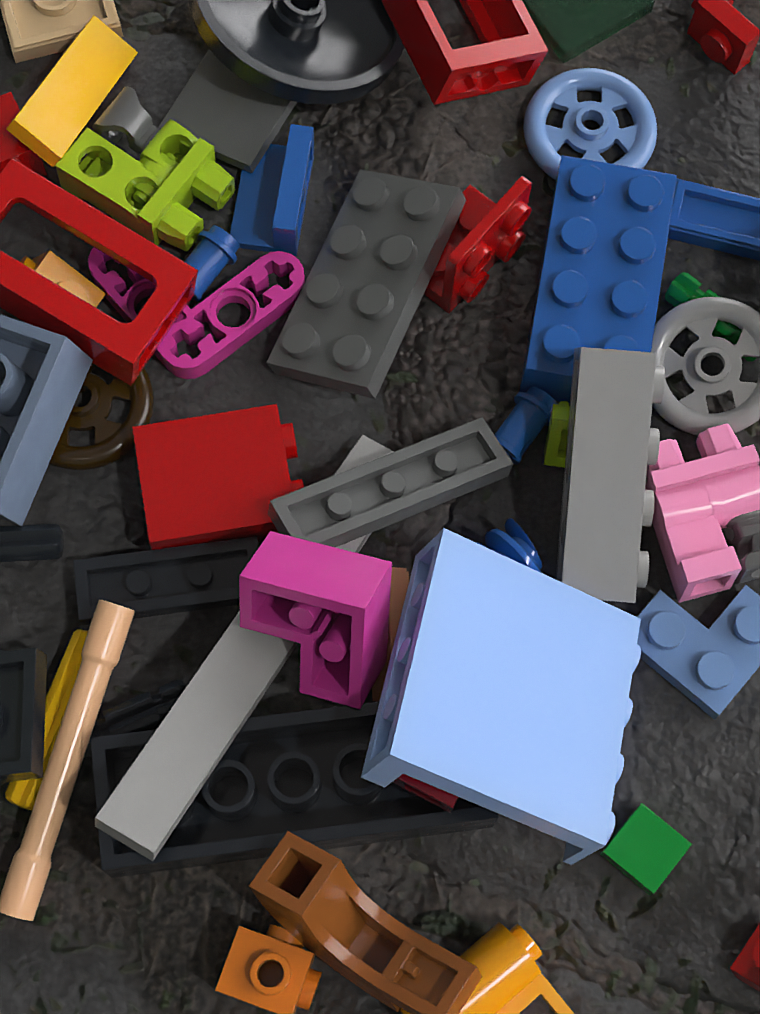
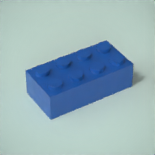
[519,155,677,403]

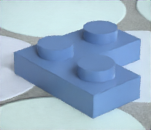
[637,585,760,720]

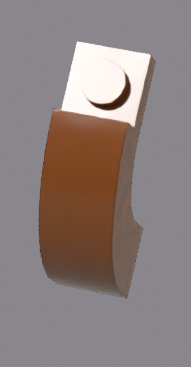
[249,831,482,1014]

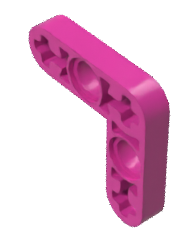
[88,248,305,379]

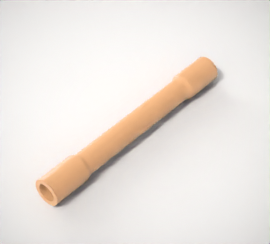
[0,599,135,921]

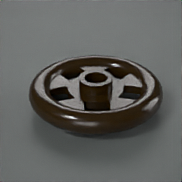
[49,363,154,470]

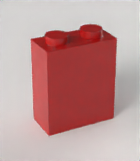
[132,404,304,550]

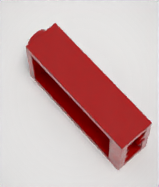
[381,0,549,105]
[0,158,198,386]

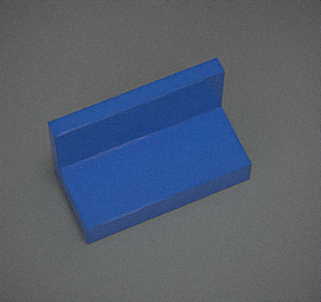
[230,124,314,256]

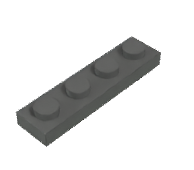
[268,417,513,547]

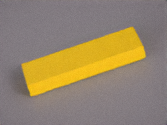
[6,15,138,167]

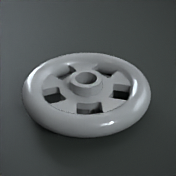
[651,297,760,435]

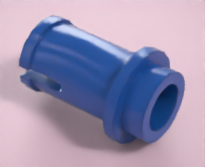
[185,225,240,302]
[494,386,557,465]

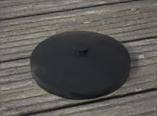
[189,0,405,104]

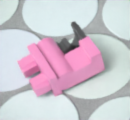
[645,424,760,603]

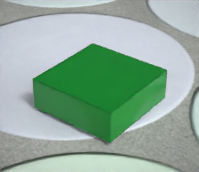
[600,803,692,896]

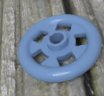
[523,68,657,180]

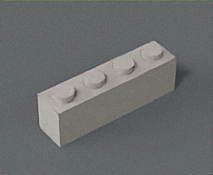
[556,347,665,603]

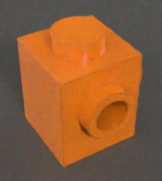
[215,924,322,1014]

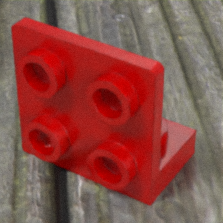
[424,176,532,314]

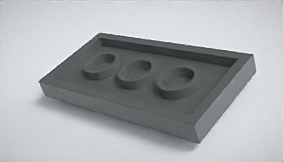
[266,169,467,399]

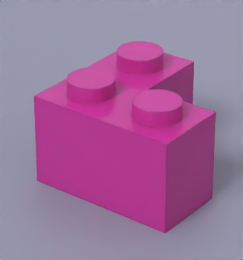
[239,531,392,709]

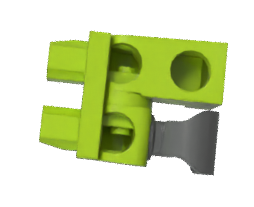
[55,86,235,251]

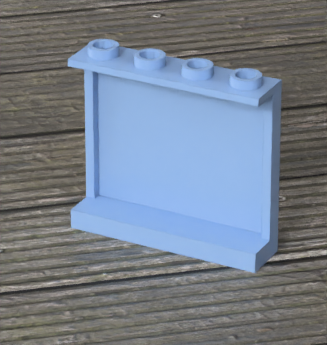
[361,528,641,865]

